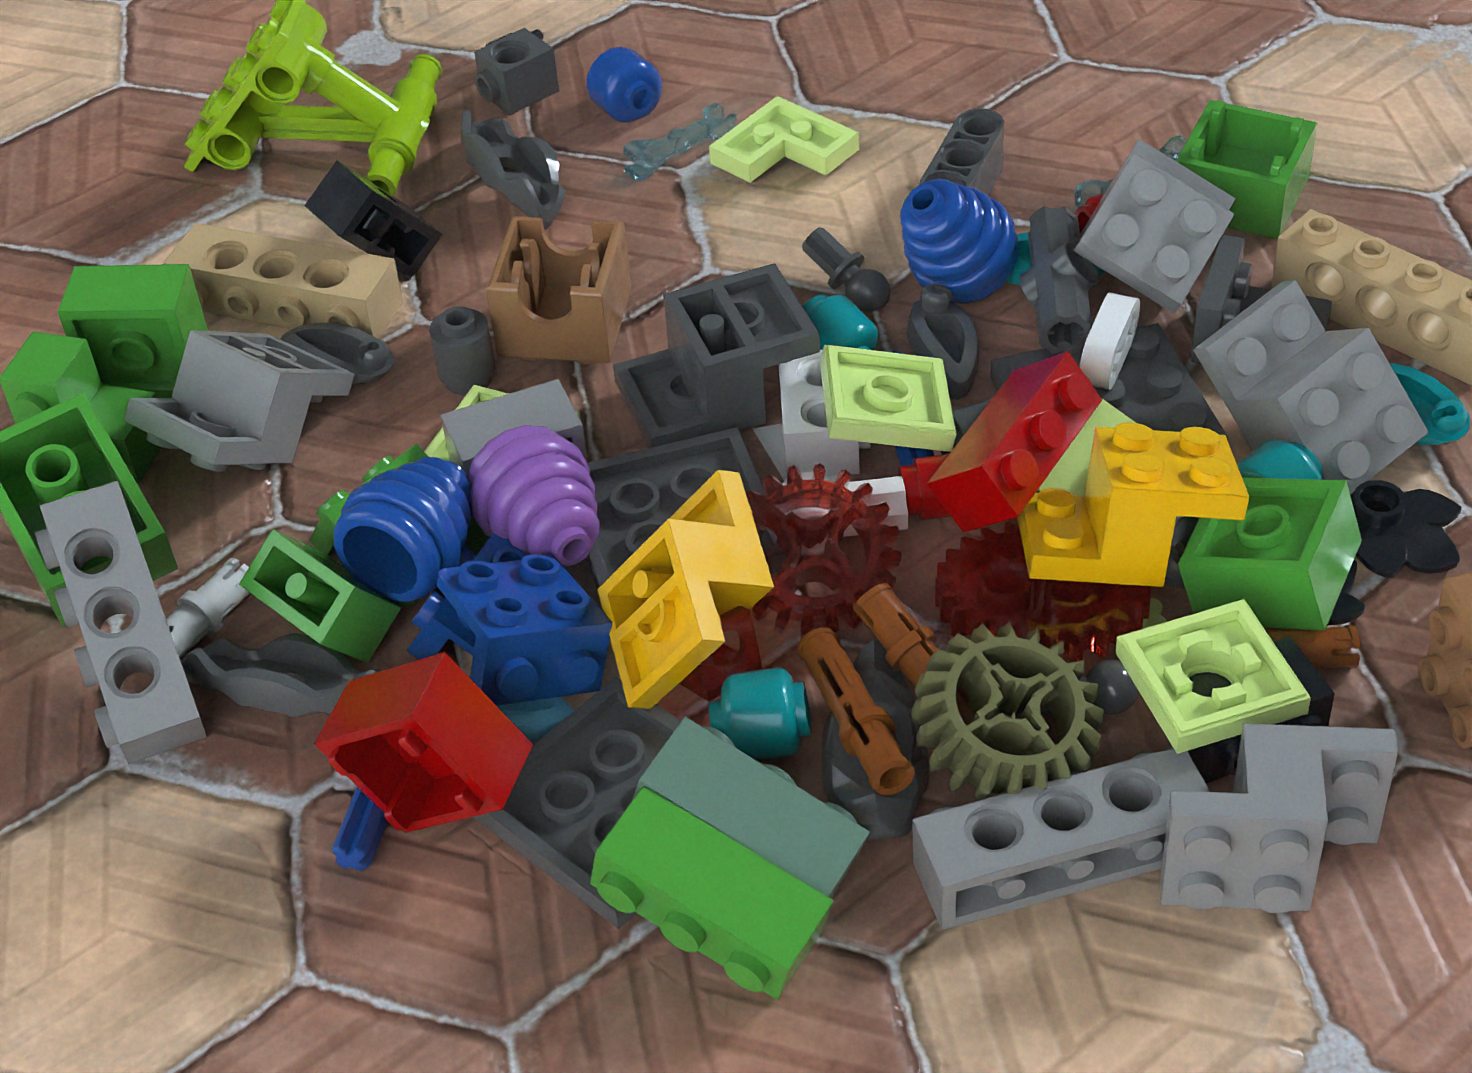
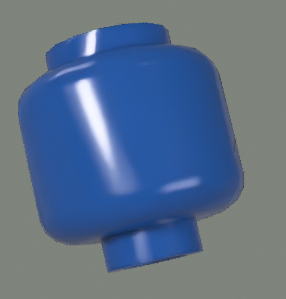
[586,47,662,122]

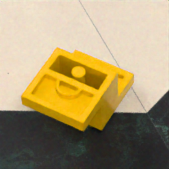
[1017,422,1249,587]
[597,470,774,709]

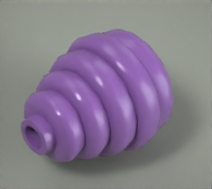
[467,425,599,567]

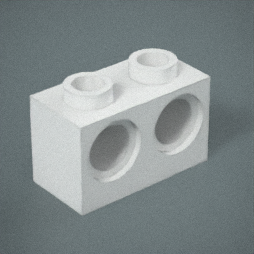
[778,350,870,479]

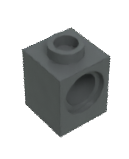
[474,28,559,115]

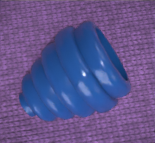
[900,179,1019,303]
[333,457,472,602]

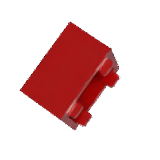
[314,652,533,833]

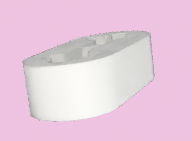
[1080,293,1140,390]

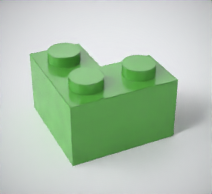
[0,331,162,484]

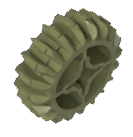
[911,622,1104,801]

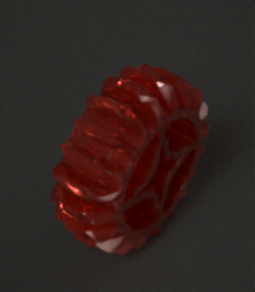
[746,463,902,639]

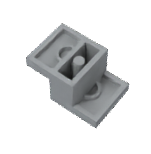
[1073,139,1236,313]
[1193,280,1428,495]
[124,330,355,472]
[1160,723,1398,913]

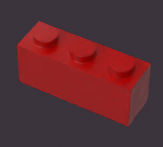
[927,351,1102,533]

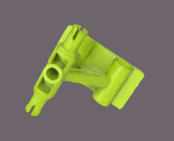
[183,0,442,196]

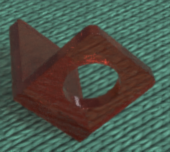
[679,606,763,702]

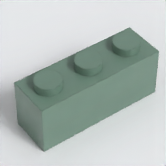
[633,716,870,898]

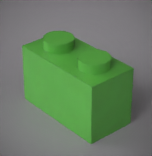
[239,529,402,663]

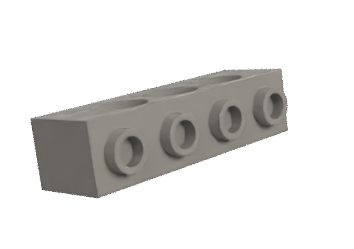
[35,481,207,764]
[912,748,1210,930]

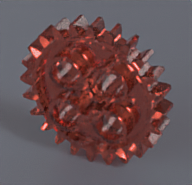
[935,521,1151,662]

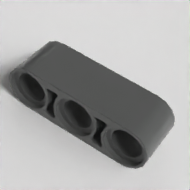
[919,108,1004,195]

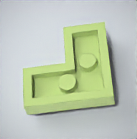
[709,96,859,183]

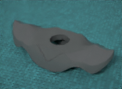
[461,110,565,230]
[182,633,380,717]
[822,639,929,841]

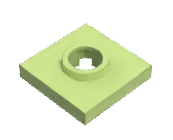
[1115,599,1311,754]

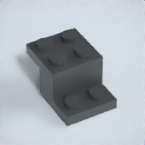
[613,263,820,448]

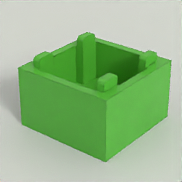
[1176,100,1317,239]
[57,264,208,398]
[1178,477,1362,631]

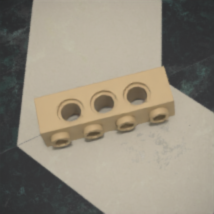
[1271,209,1472,386]
[163,223,403,339]

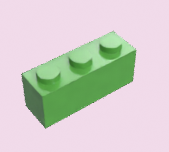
[590,786,834,1000]

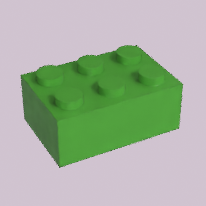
[0,392,179,627]

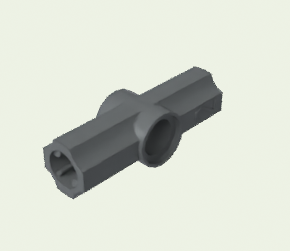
[1019,206,1099,355]

